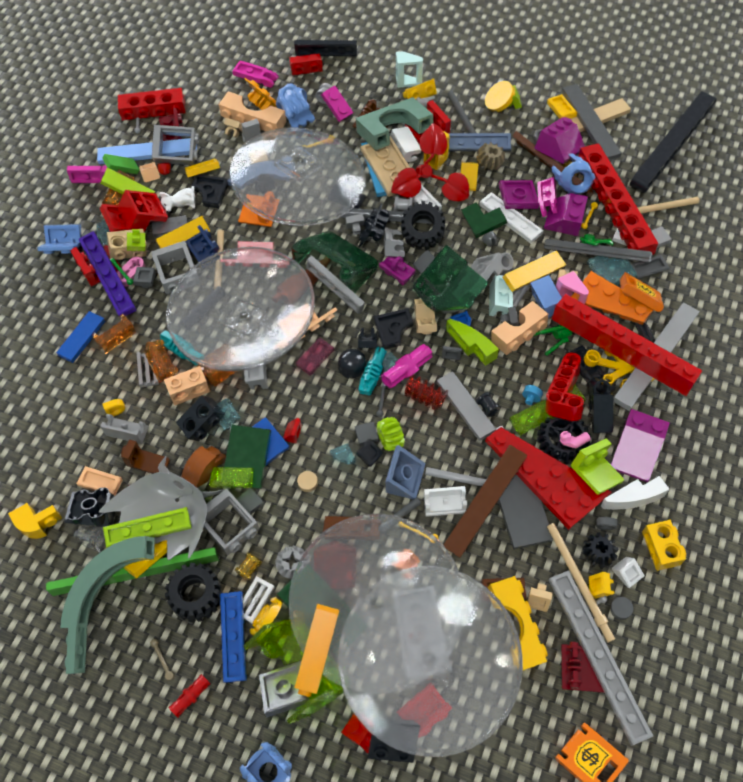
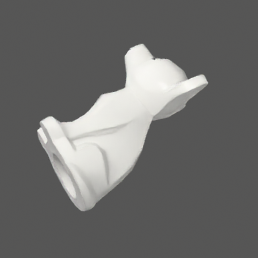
[159,186,195,212]

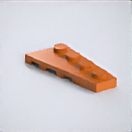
[571,271,654,325]

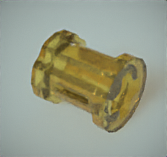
[235,552,262,581]

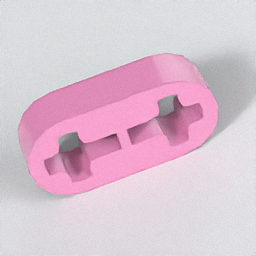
[117,257,146,287]

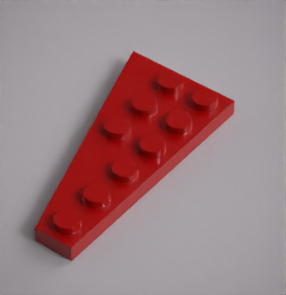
[485,427,612,530]

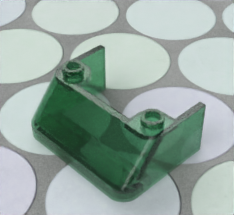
[413,244,489,311]

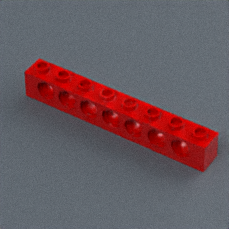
[578,143,658,255]

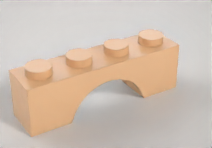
[219,91,287,136]

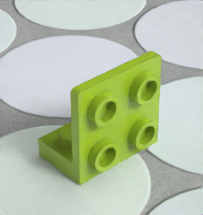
[570,438,624,495]

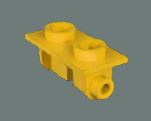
[403,78,437,99]

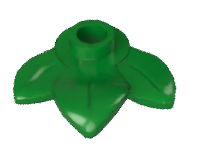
[580,234,614,246]

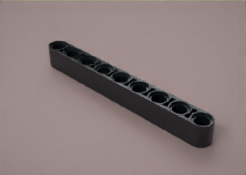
[629,91,717,194]

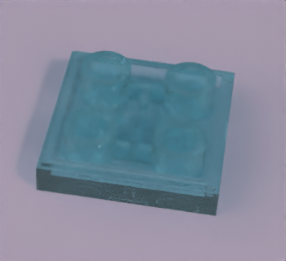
[587,256,638,286]

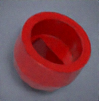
[157,163,171,175]

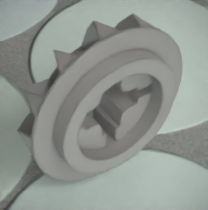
[275,545,309,579]

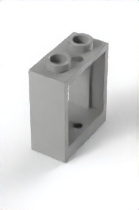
[152,125,199,165]
[151,241,200,294]
[203,488,259,556]

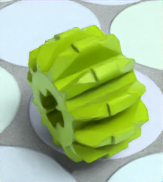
[377,417,405,451]

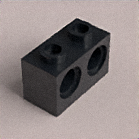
[176,395,225,441]

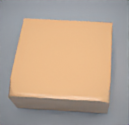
[139,162,160,182]

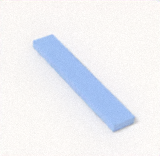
[97,138,197,164]

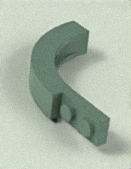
[60,536,155,674]

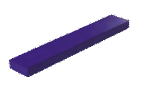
[78,231,137,319]

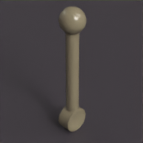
[150,639,174,681]

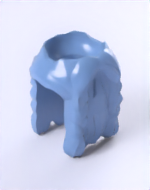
[276,83,315,131]
[551,153,596,195]
[240,742,292,782]

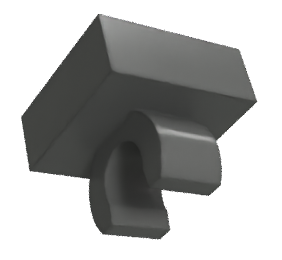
[133,267,156,289]
[500,306,519,326]

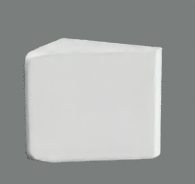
[612,557,645,588]

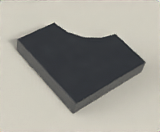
[191,174,228,209]
[373,308,414,349]

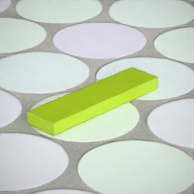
[103,507,192,548]

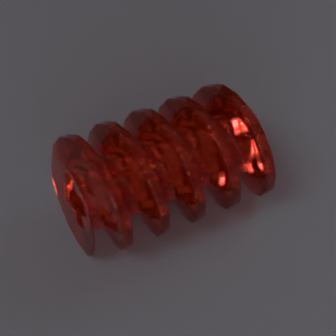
[404,374,448,411]

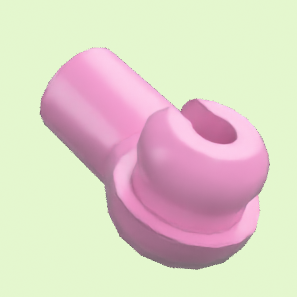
[560,431,591,448]

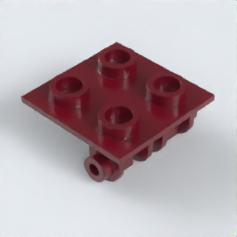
[561,642,604,693]

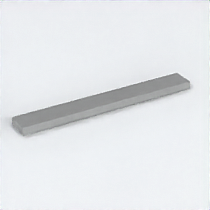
[613,302,700,411]
[548,570,653,746]

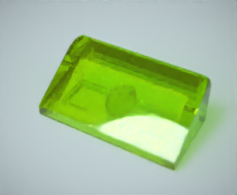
[209,467,253,488]

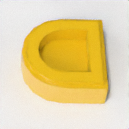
[103,399,125,417]

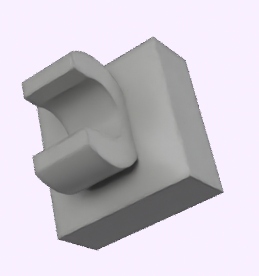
[345,214,364,235]

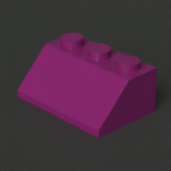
[534,117,585,164]

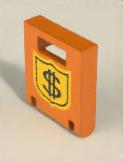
[620,272,664,312]
[555,723,629,782]

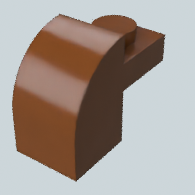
[181,446,226,488]

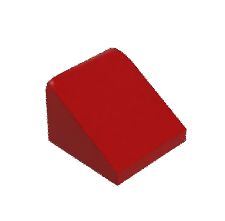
[283,418,302,444]

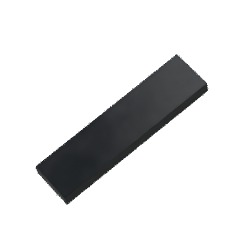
[294,40,357,56]

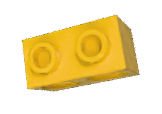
[642,520,686,571]

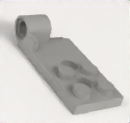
[440,252,514,314]

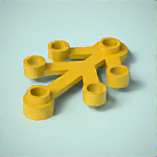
[584,350,655,388]

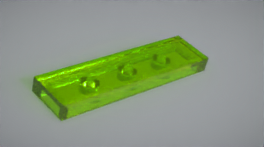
[509,385,586,435]

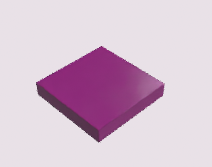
[499,180,539,209]

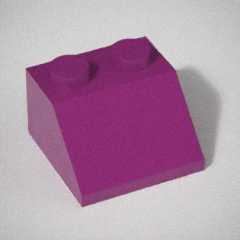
[544,193,588,236]

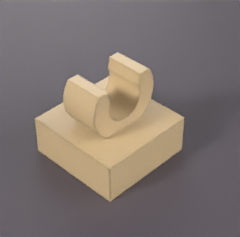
[224,117,242,138]
[527,583,552,612]

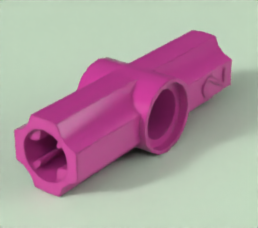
[381,344,433,388]

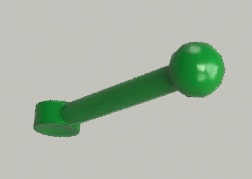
[110,257,134,285]

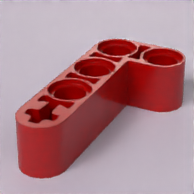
[545,353,584,421]

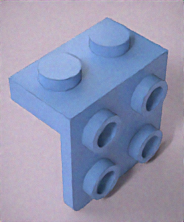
[37,224,82,254]

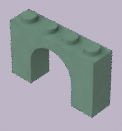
[356,97,433,150]

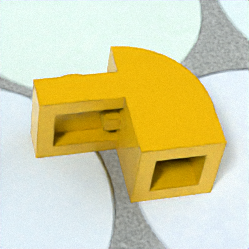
[8,503,62,539]

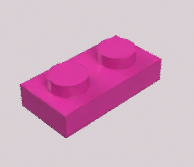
[321,85,353,122]

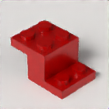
[100,190,168,232]

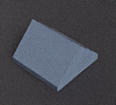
[385,445,426,499]

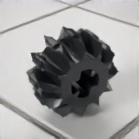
[582,532,619,569]

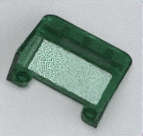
[291,231,378,293]

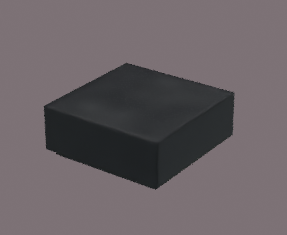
[355,439,384,467]

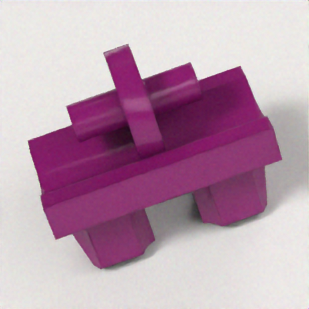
[379,256,415,285]

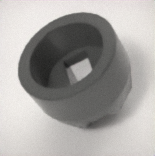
[482,231,497,247]

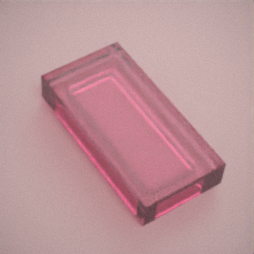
[296,337,334,376]

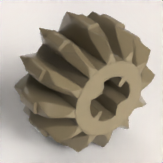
[476,142,505,171]

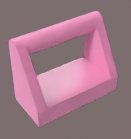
[556,271,589,304]

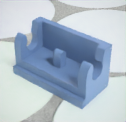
[530,275,562,319]

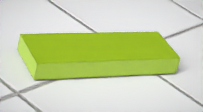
[100,168,155,195]

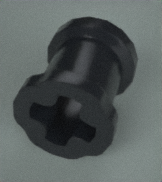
[476,392,501,417]

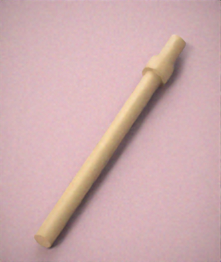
[547,523,615,643]

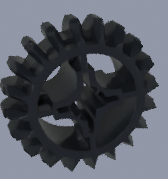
[537,416,591,465]

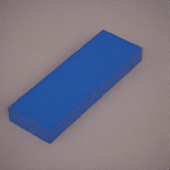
[56,311,106,363]

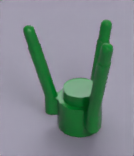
[534,325,572,356]

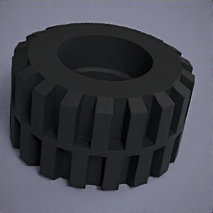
[401,201,445,250]
[165,563,223,622]

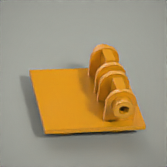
[244,78,277,110]

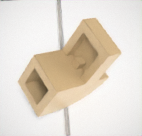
[414,298,437,334]

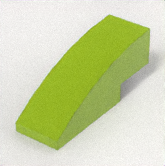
[446,319,499,366]

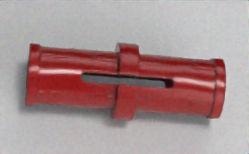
[168,674,211,718]

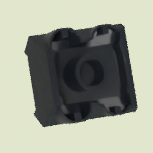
[65,488,115,527]

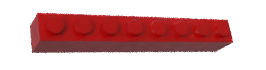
[552,294,703,396]

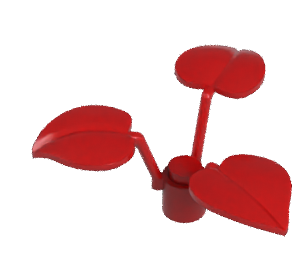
[391,123,469,201]

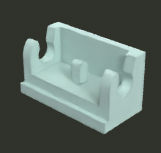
[489,275,513,316]

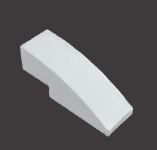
[601,476,669,510]

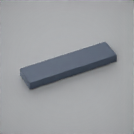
[448,133,511,151]

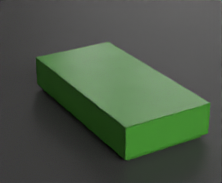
[102,154,140,174]

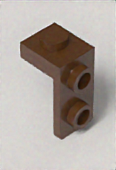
[121,439,170,474]

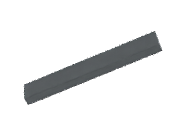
[562,84,622,160]

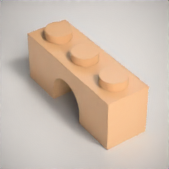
[491,301,548,355]

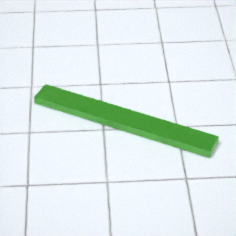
[46,547,219,596]

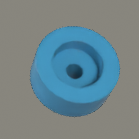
[522,385,543,405]

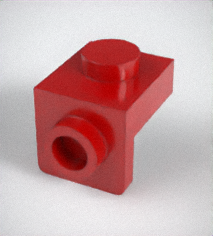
[341,714,372,753]

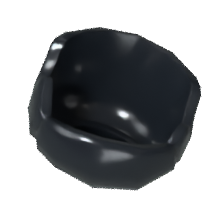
[338,349,366,378]

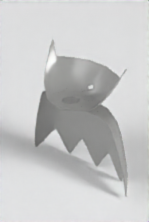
[99,456,231,560]

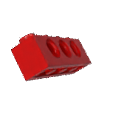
[118,88,186,121]

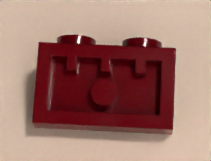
[159,108,183,141]

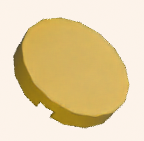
[485,81,515,112]
[249,597,282,638]

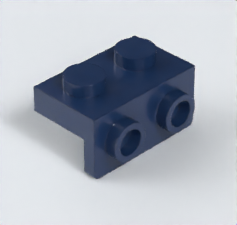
[185,225,220,268]

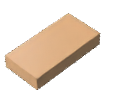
[76,466,123,496]

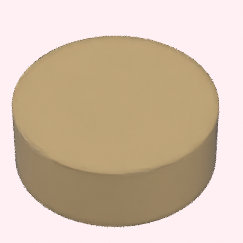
[297,471,318,492]

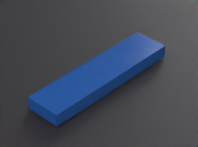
[220,591,247,683]

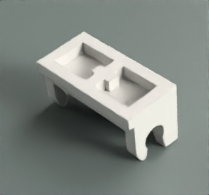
[390,127,421,162]
[424,486,467,517]

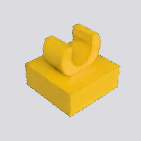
[589,572,614,599]

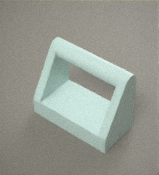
[396,51,423,88]

